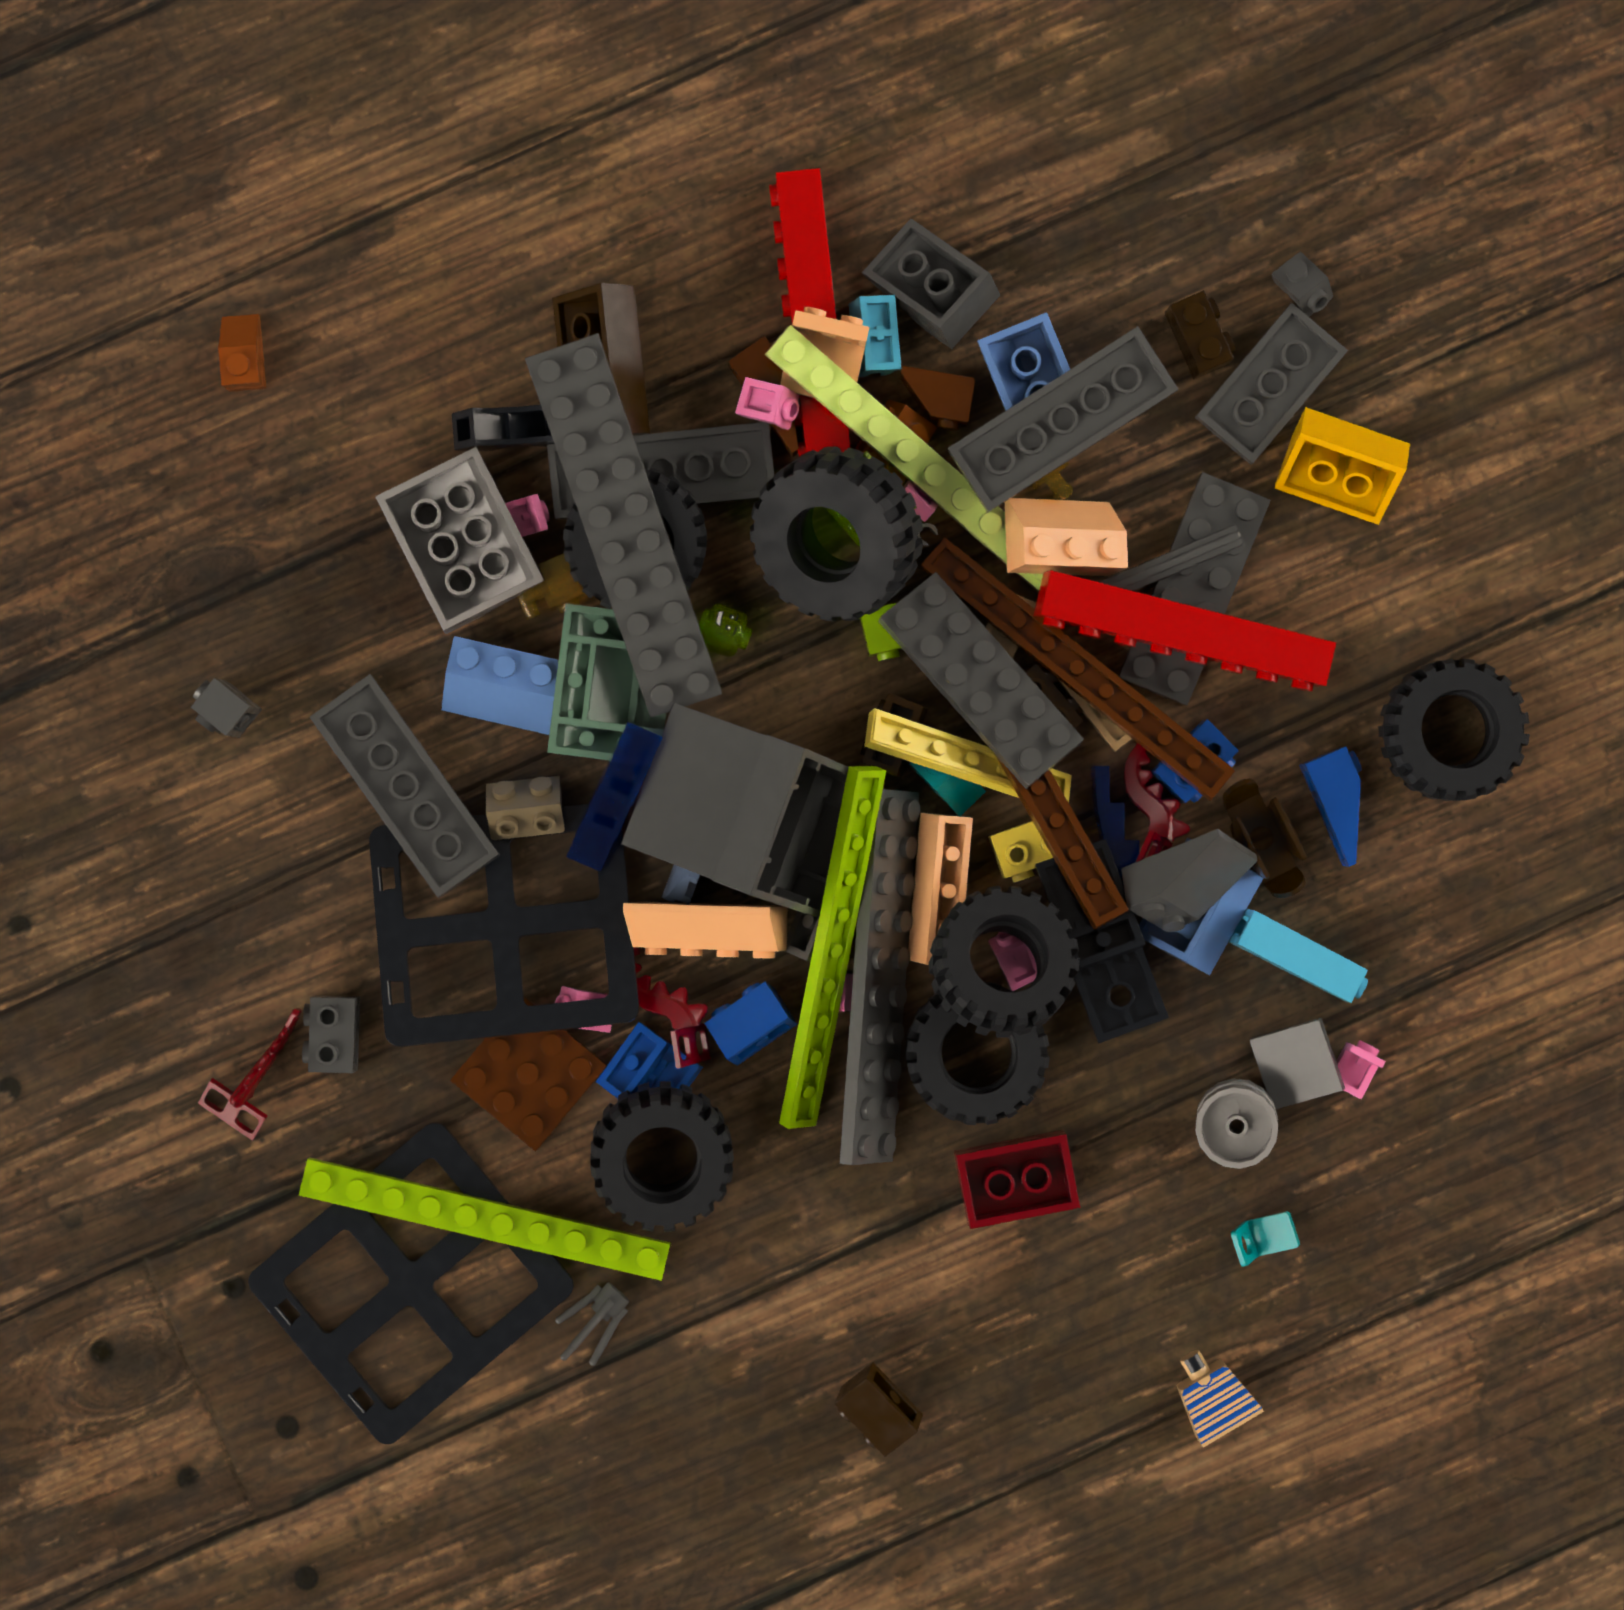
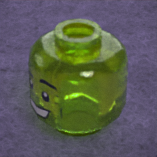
[699,603,753,658]

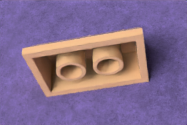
[1004,498,1128,576]

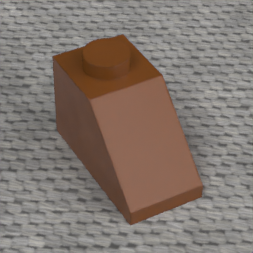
[218,314,267,392]

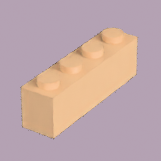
[908,813,973,965]

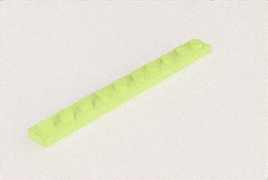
[765,325,1043,593]

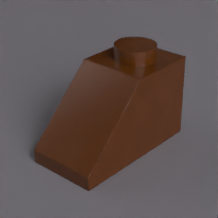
[899,366,976,431]

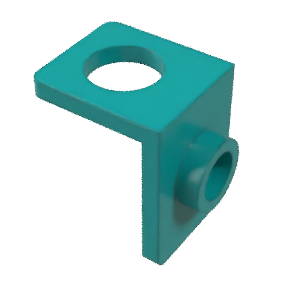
[1231,1211,1300,1267]

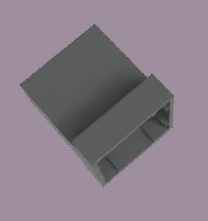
[621,703,848,918]

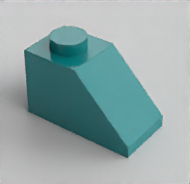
[908,762,986,816]

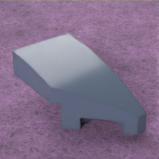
[661,865,700,905]

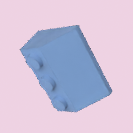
[977,312,1070,411]
[441,636,559,735]
[1139,838,1263,976]

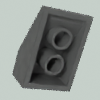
[862,219,1000,349]
[1121,829,1257,932]

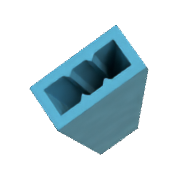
[1229,909,1368,1003]

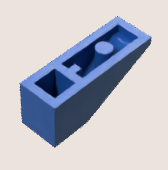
[1299,746,1362,867]

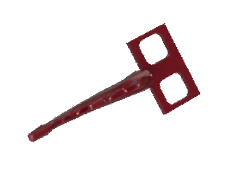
[1123,743,1190,862]
[634,947,711,1068]
[198,1008,302,1141]

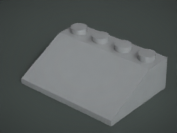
[375,447,544,634]

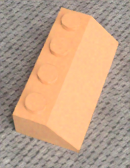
[623,902,788,958]

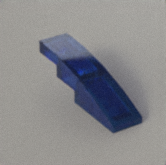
[566,722,663,872]
[1091,766,1140,915]

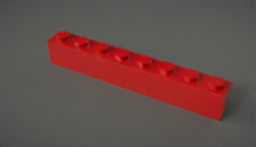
[769,168,851,458]
[1033,570,1336,692]

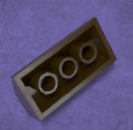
[552,283,650,436]

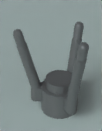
[555,1282,630,1366]

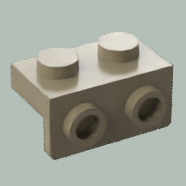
[486,776,565,840]

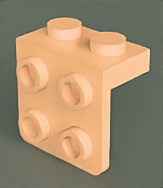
[781,307,870,398]

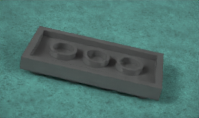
[1195,303,1348,465]

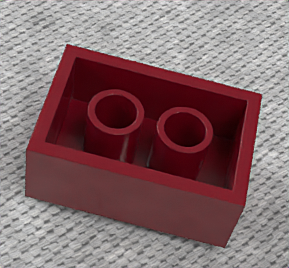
[954,1130,1081,1229]

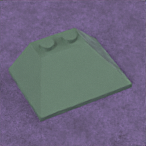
[547,603,666,766]

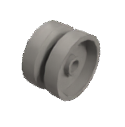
[1195,1078,1278,1169]

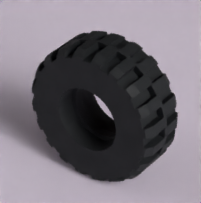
[750,447,923,622]

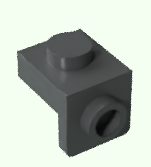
[1272,251,1333,317]

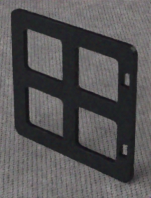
[369,802,639,1047]
[248,1122,574,1444]

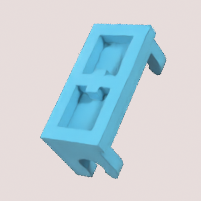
[849,295,902,377]

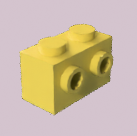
[988,821,1053,883]

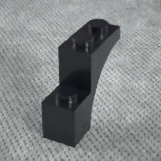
[452,404,555,451]

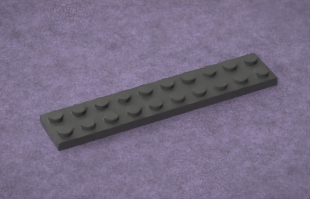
[525,333,722,718]
[840,789,920,1165]

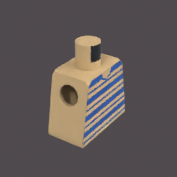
[1176,1350,1264,1447]

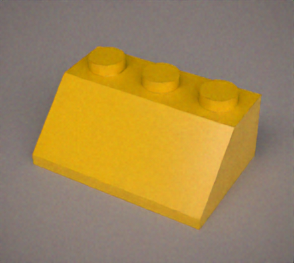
[1275,407,1410,525]

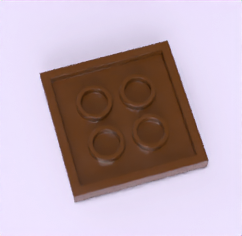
[450,996,607,1152]

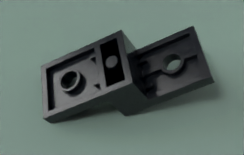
[1035,839,1169,1044]

